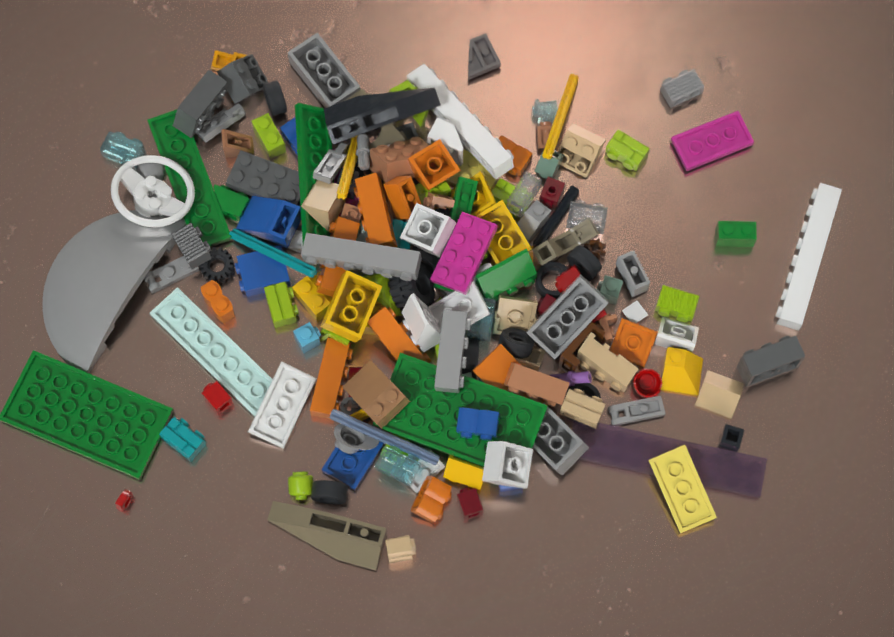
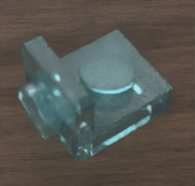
[532,99,558,123]

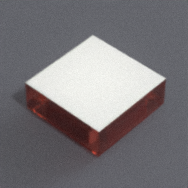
[621,301,648,324]

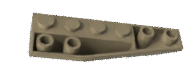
[267,501,387,571]

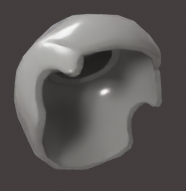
[136,163,165,180]

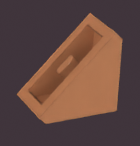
[221,129,254,158]

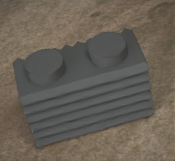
[171,223,212,269]

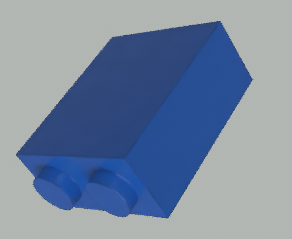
[234,245,291,297]

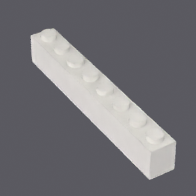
[406,64,514,179]
[775,183,842,331]

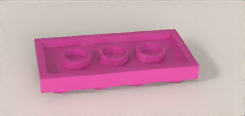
[671,111,754,171]
[430,212,498,295]

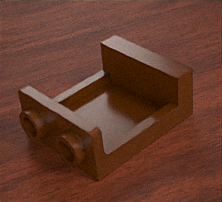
[558,322,605,373]

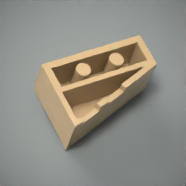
[577,332,638,393]

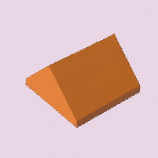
[408,139,461,191]

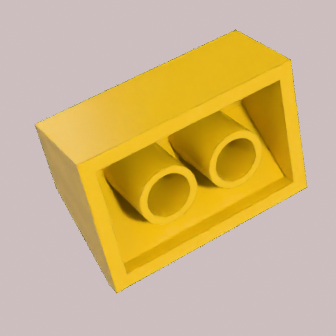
[476,200,532,264]

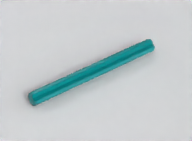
[229,228,318,278]

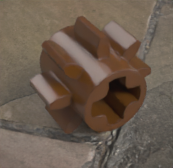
[583,238,606,261]

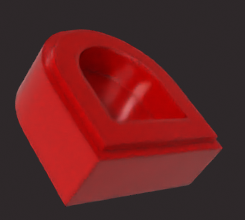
[115,489,133,512]

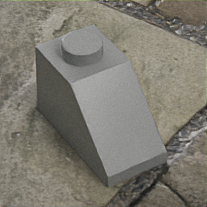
[517,200,551,243]

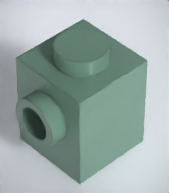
[535,150,564,179]
[597,275,623,305]

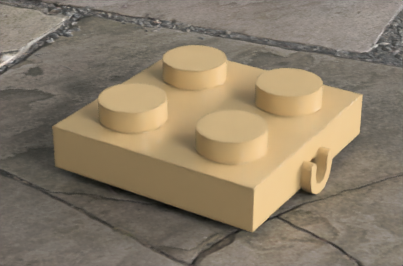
[492,295,538,335]

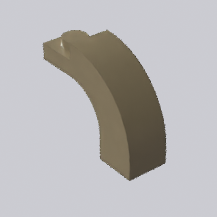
[532,218,600,266]

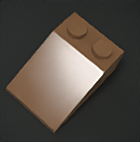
[343,360,410,429]

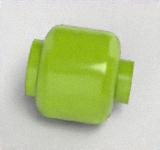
[288,471,314,500]

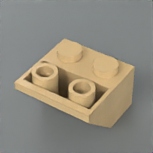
[558,124,606,178]

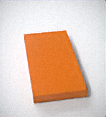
[472,344,549,406]

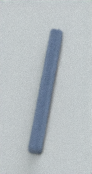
[329,409,440,465]

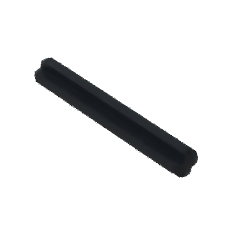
[533,186,579,247]

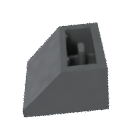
[217,54,269,104]

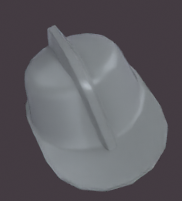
[334,424,379,454]

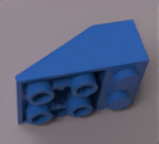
[236,196,301,248]

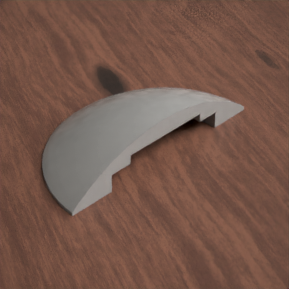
[43,210,186,373]

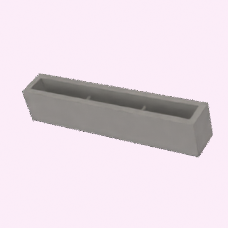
[301,233,422,281]

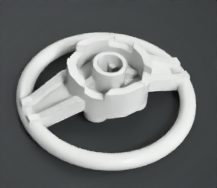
[111,155,195,227]

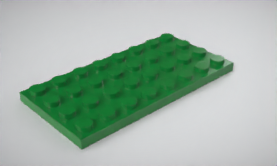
[0,350,174,480]
[372,353,548,467]

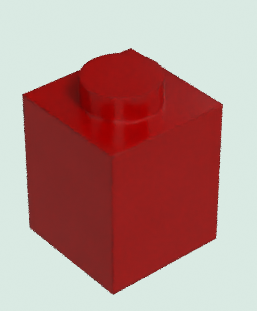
[202,381,233,415]

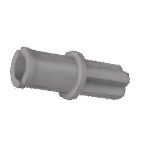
[356,134,370,171]

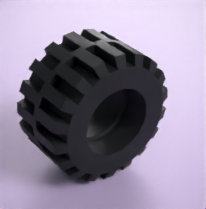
[388,263,435,311]

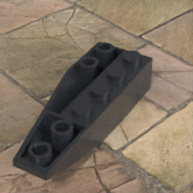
[324,87,441,144]

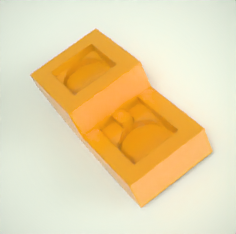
[211,50,248,71]

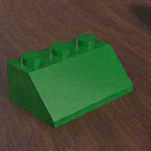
[475,249,537,305]

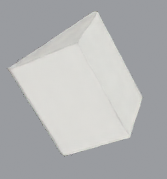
[654,317,699,352]

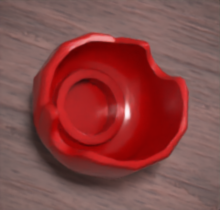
[633,368,663,398]

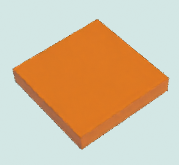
[609,318,658,368]

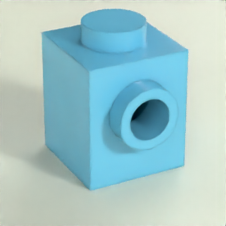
[293,322,321,353]

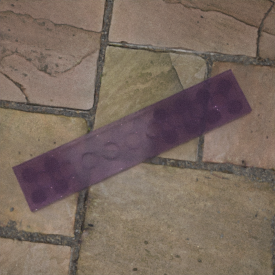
[572,420,767,498]

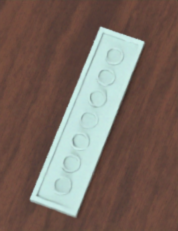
[150,287,272,417]

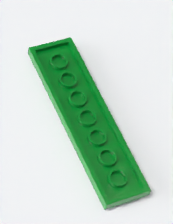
[295,103,334,244]
[147,109,232,247]

